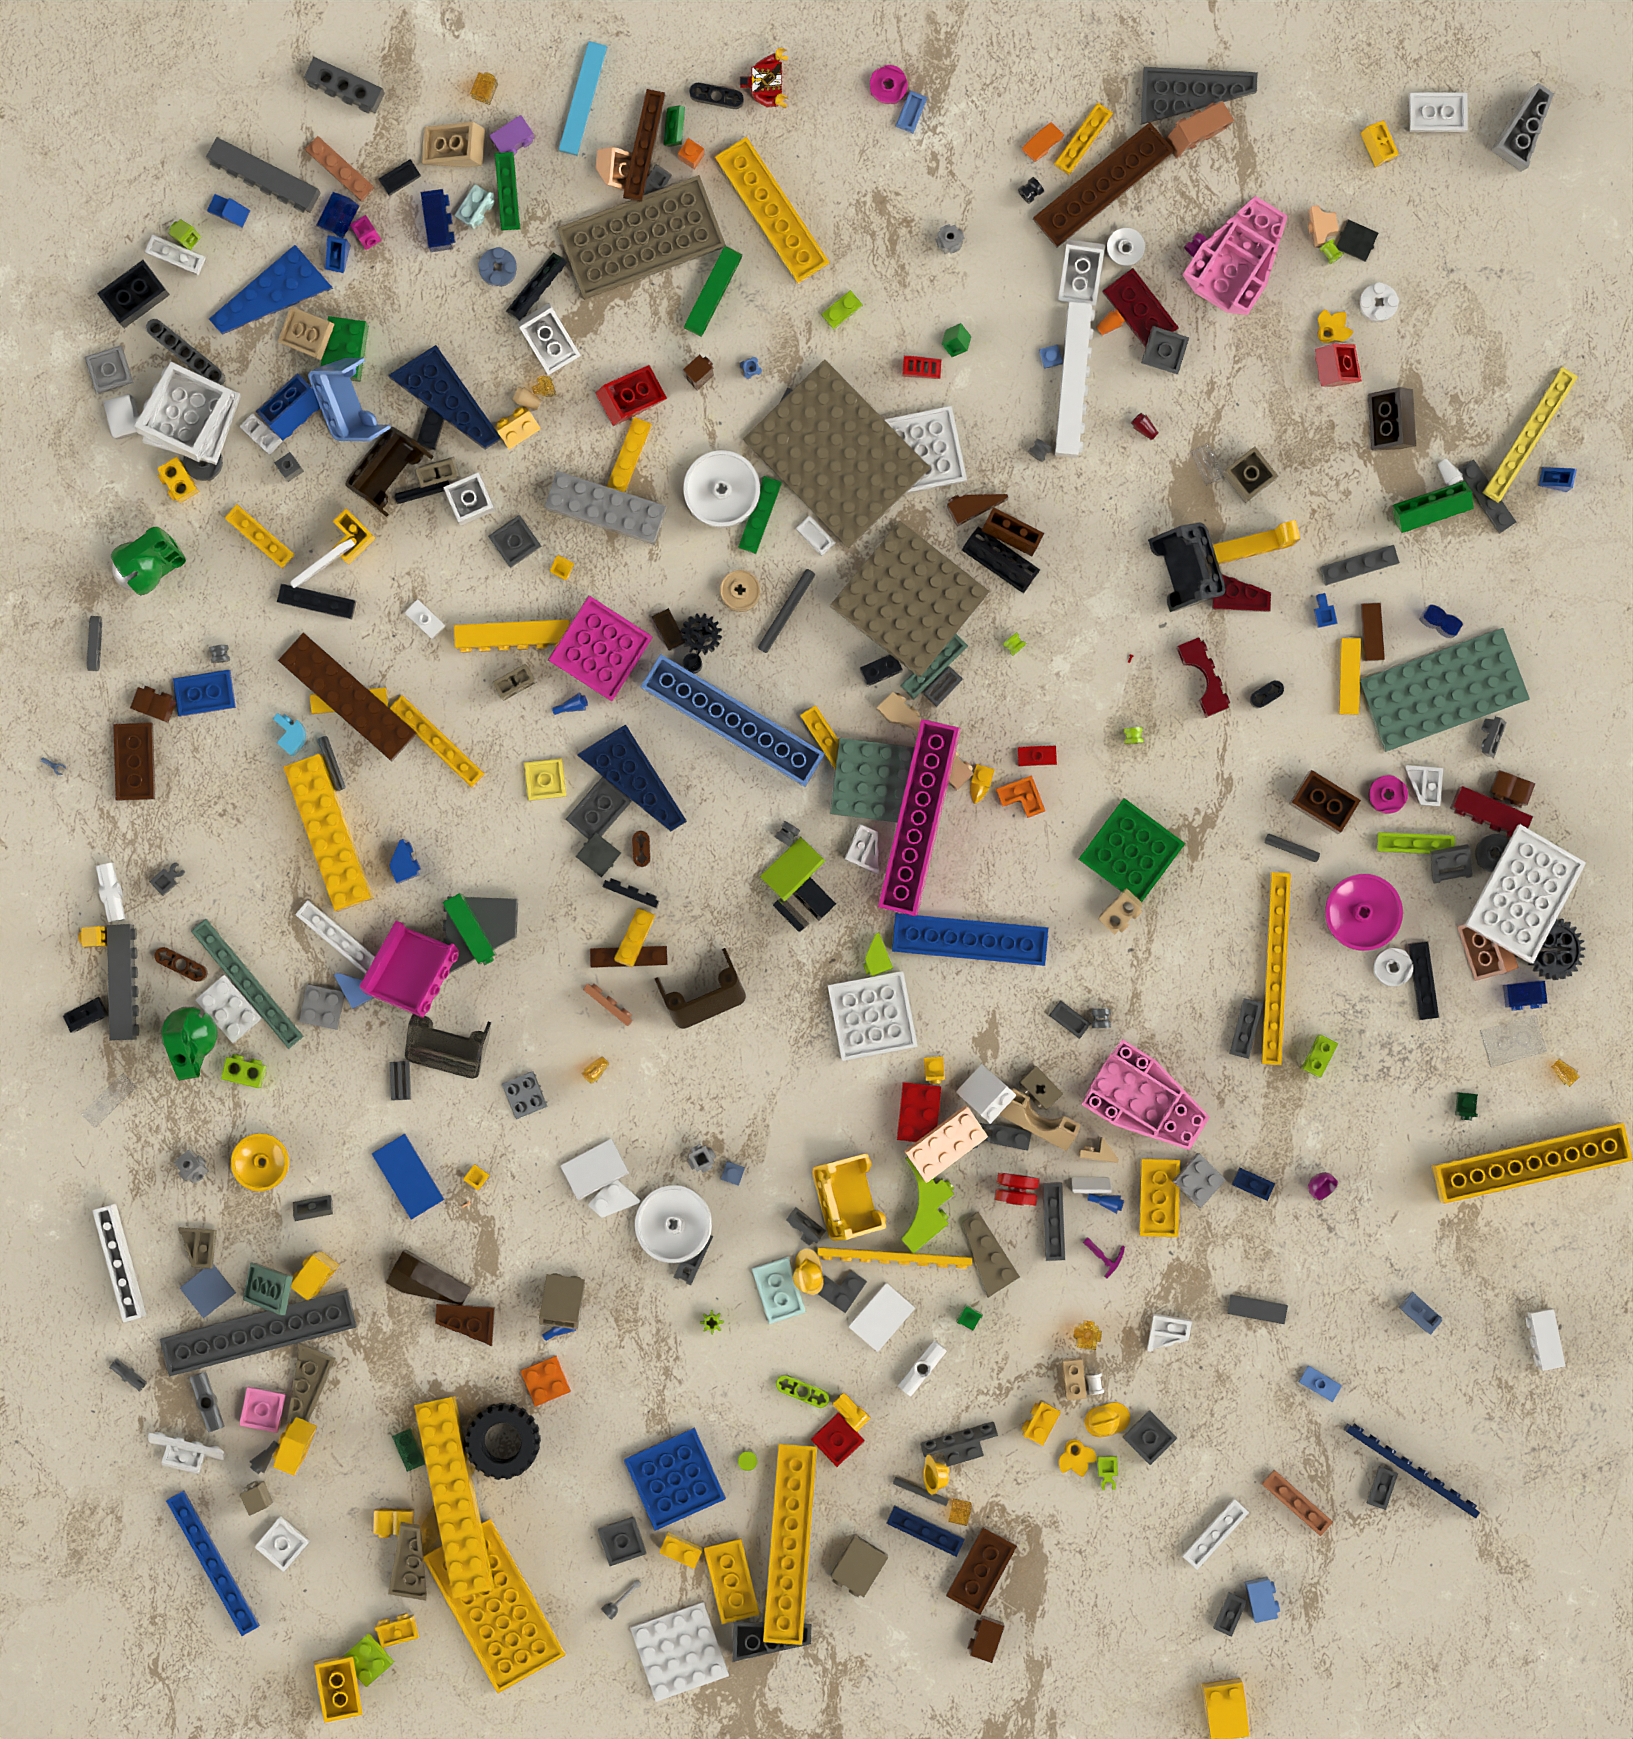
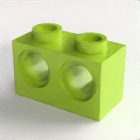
[1301,1035,1339,1078]
[221,1054,267,1088]

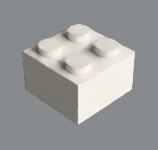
[443,472,496,526]

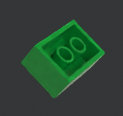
[320,316,369,382]

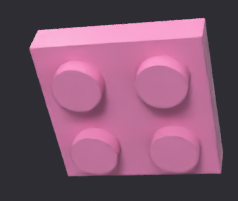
[239,1386,286,1433]

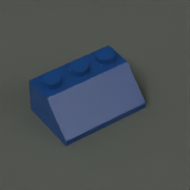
[256,373,320,441]

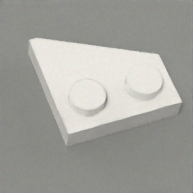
[1406,765,1443,807]
[844,824,879,874]
[588,1180,641,1218]
[1147,1314,1192,1352]

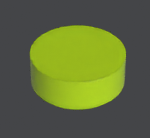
[738,1451,757,1471]

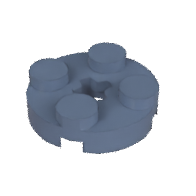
[478,247,517,287]

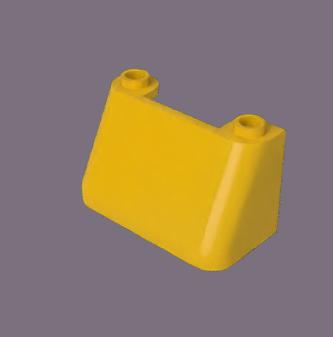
[812,1153,887,1241]

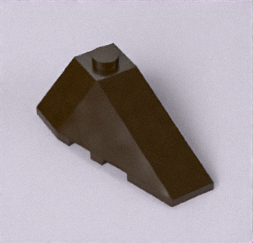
[386,1249,472,1305]

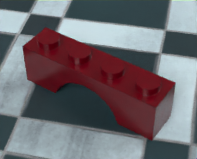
[1176,637,1230,718]

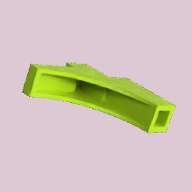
[901,1156,954,1254]

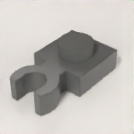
[149,862,185,896]

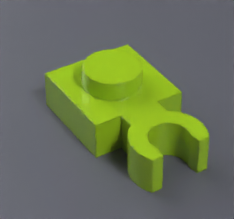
[1097,1456,1118,1490]

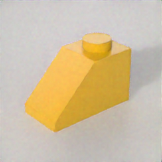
[78,926,107,947]

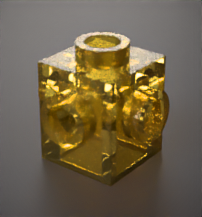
[1073,1320,1102,1350]

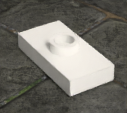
[405,599,446,640]

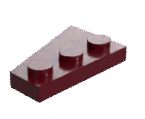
[1212,574,1271,612]

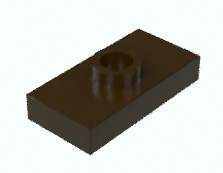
[652,608,686,651]

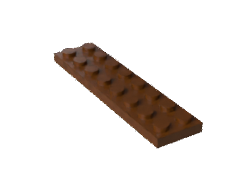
[1033,122,1174,248]
[278,632,417,762]

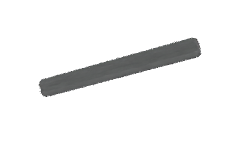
[758,569,815,653]

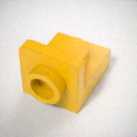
[924,1056,945,1084]

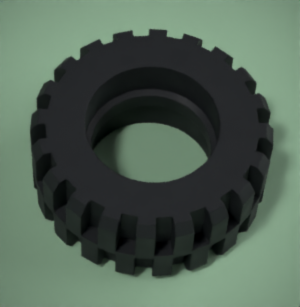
[465,1403,541,1480]

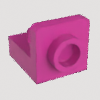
[350,215,381,250]

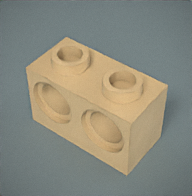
[1098,888,1143,935]
[1062,1357,1087,1400]

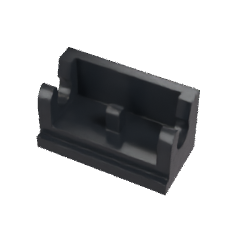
[793,877,836,921]
[63,997,109,1033]

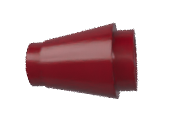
[1131,412,1159,440]

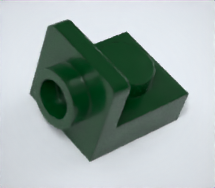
[1455,1092,1478,1121]

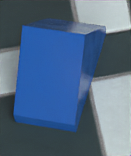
[325,235,351,273]
[1538,467,1577,492]

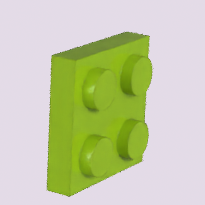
[342,1633,395,1687]

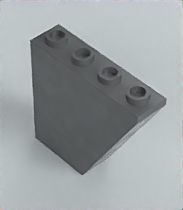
[442,896,518,974]

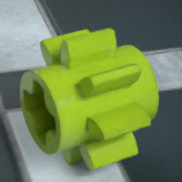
[700,1310,724,1335]

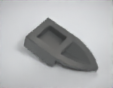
[644,164,672,195]

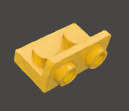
[1021,1400,1061,1446]

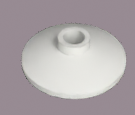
[1107,228,1145,266]

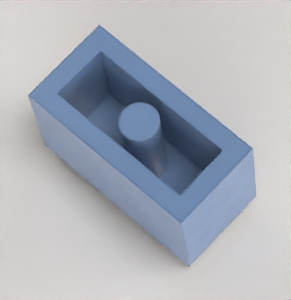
[1245,1577,1280,1623]

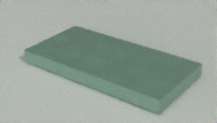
[243,1262,293,1315]

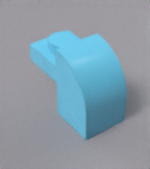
[273,713,306,757]

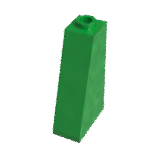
[442,893,497,966]

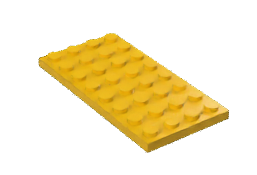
[423,1518,566,1694]

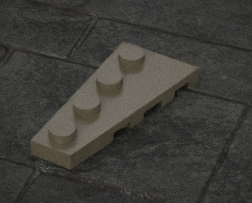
[962,1212,1020,1298]
[287,1343,336,1423]
[388,1522,427,1601]

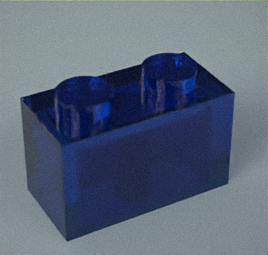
[1503,981,1548,1011]

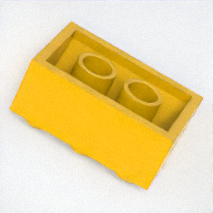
[314,1656,363,1723]

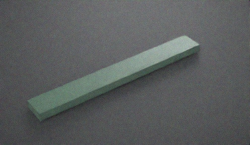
[191,919,304,1049]

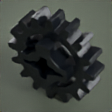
[680,613,722,655]

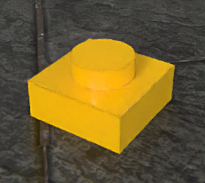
[549,554,575,581]
[463,1164,490,1191]

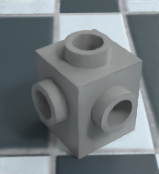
[936,224,965,254]
[687,1144,716,1173]
[174,1150,209,1184]

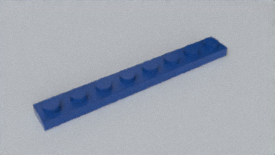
[166,1490,260,1636]

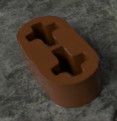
[632,831,651,867]

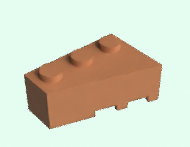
[1165,101,1234,159]

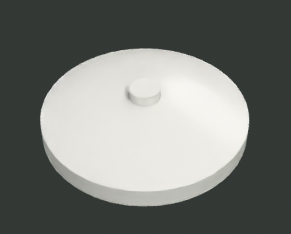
[683,450,760,528]
[635,1185,712,1263]

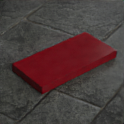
[1102,268,1179,348]

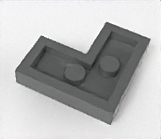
[818,1270,867,1313]

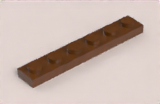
[623,89,666,202]

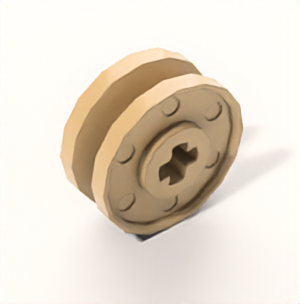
[720,570,761,612]

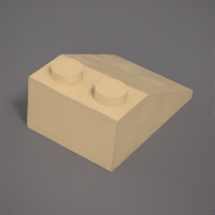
[422,122,485,167]

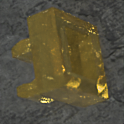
[532,375,557,397]

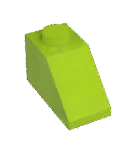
[168,219,201,251]
[863,932,893,977]

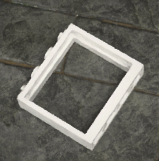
[134,362,235,462]

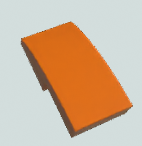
[1022,122,1064,162]

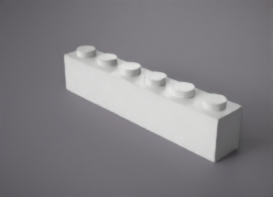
[92,1204,146,1323]

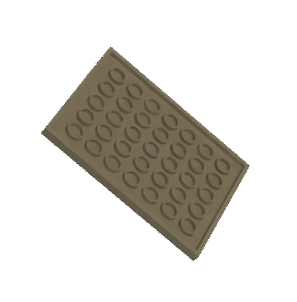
[743,359,931,549]

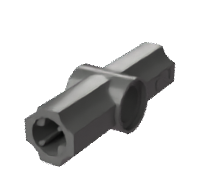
[189,1372,225,1433]

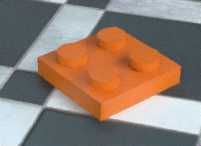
[520,1355,571,1407]

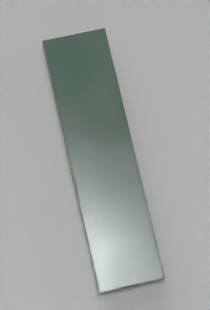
[900,634,968,700]

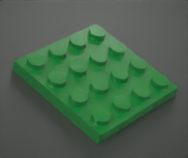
[1078,798,1186,902]

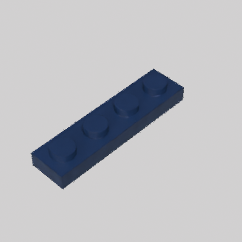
[886,1505,965,1557]

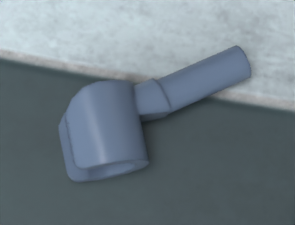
[41,757,66,775]

